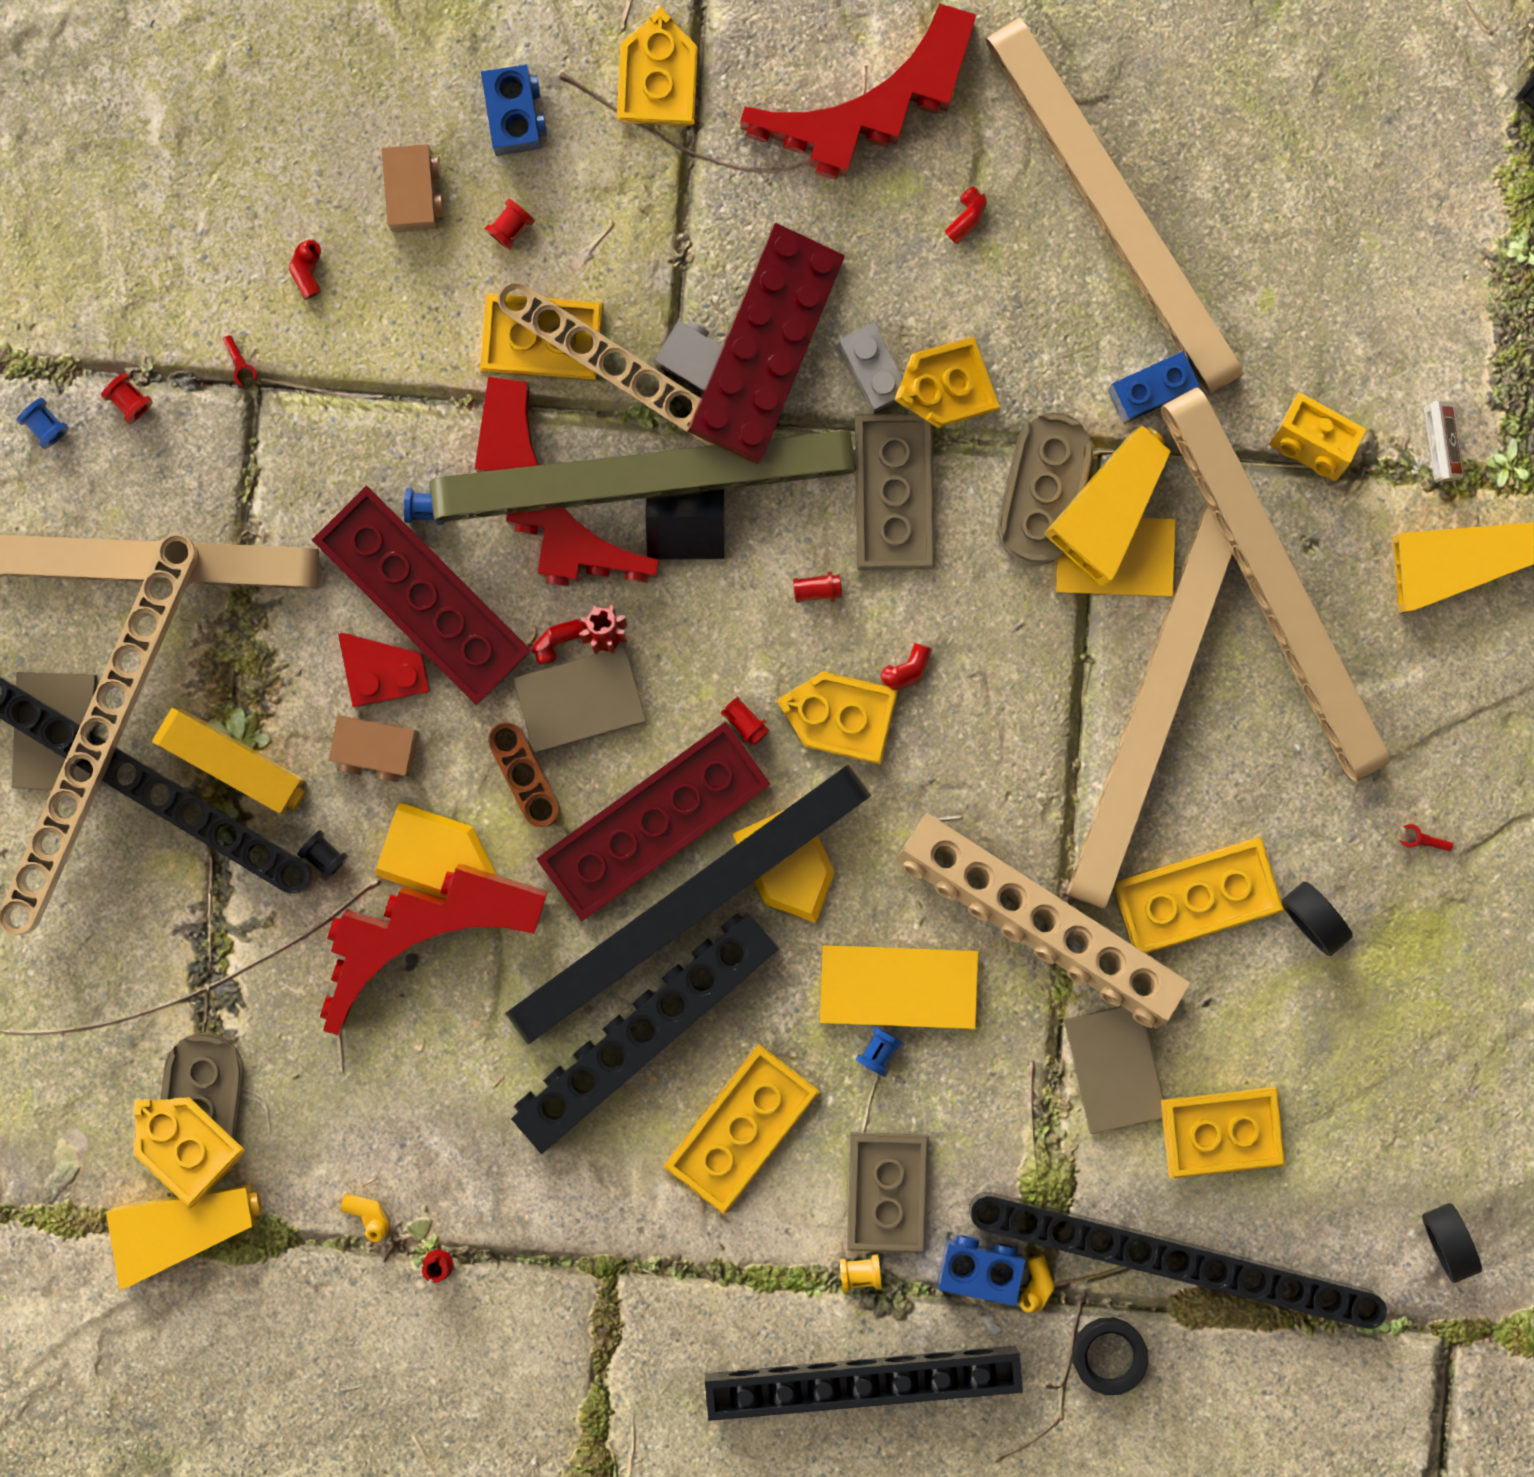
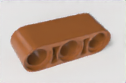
[488,722,561,827]

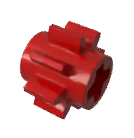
[579,605,628,654]

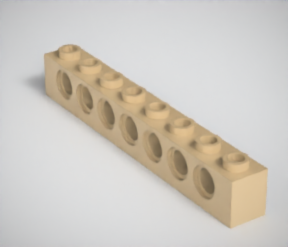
[896,813,1190,1029]

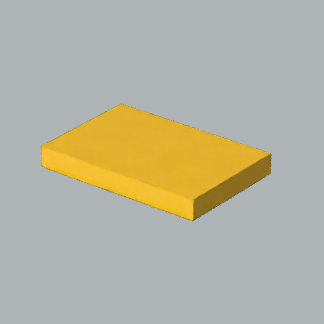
[480,293,603,381]
[1055,518,1176,597]
[1161,1087,1285,1179]

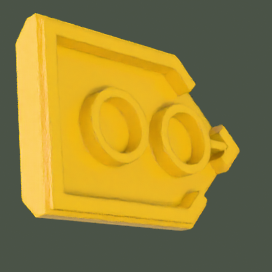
[617,7,698,126]
[895,337,1001,428]
[776,671,898,765]
[375,802,497,899]
[732,810,835,923]
[134,1097,246,1208]

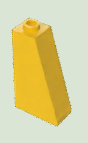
[1044,425,1171,586]
[1392,522,1534,613]
[152,707,306,814]
[106,1183,262,1289]

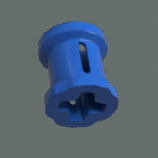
[16,398,69,450]
[404,488,445,525]
[855,1026,905,1077]

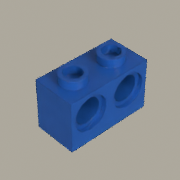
[481,64,547,156]
[1107,351,1200,424]
[937,1235,1025,1306]

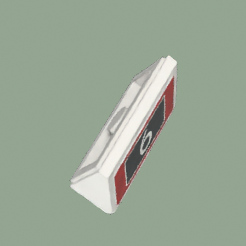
[1424,401,1464,483]

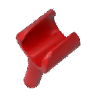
[223,335,258,387]
[1399,824,1453,852]

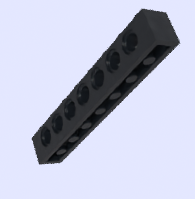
[511,912,779,1155]
[705,1345,1023,1421]

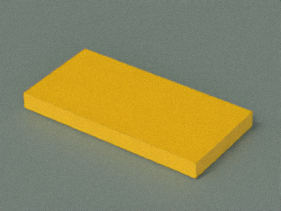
[1113,837,1284,954]
[819,945,978,1029]
[663,1043,820,1215]

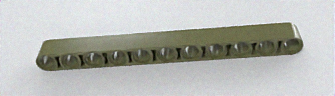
[429,431,856,522]

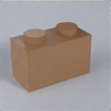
[382,144,444,232]
[329,715,418,782]

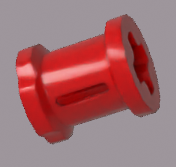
[484,198,535,251]
[101,372,153,425]

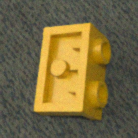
[1269,392,1367,481]

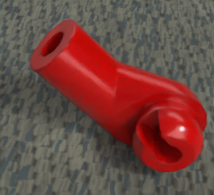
[944,187,987,244]
[532,619,583,665]
[880,643,932,690]

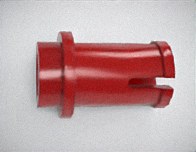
[793,571,842,603]
[720,696,770,746]
[422,1249,454,1283]

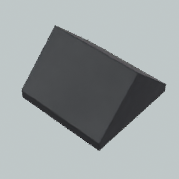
[645,489,725,560]

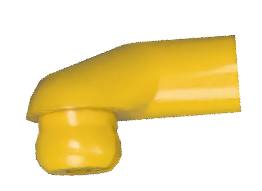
[340,1193,390,1242]
[1019,1254,1055,1313]

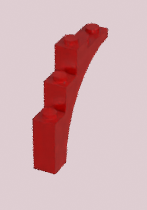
[740,3,977,180]
[474,376,659,587]
[320,864,548,1035]

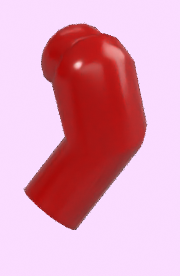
[289,239,321,300]

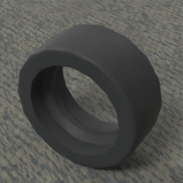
[1281,881,1353,956]
[1422,1203,1482,1283]
[1072,1317,1148,1395]

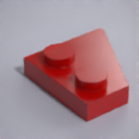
[338,633,430,708]

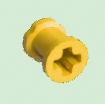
[839,1254,882,1293]

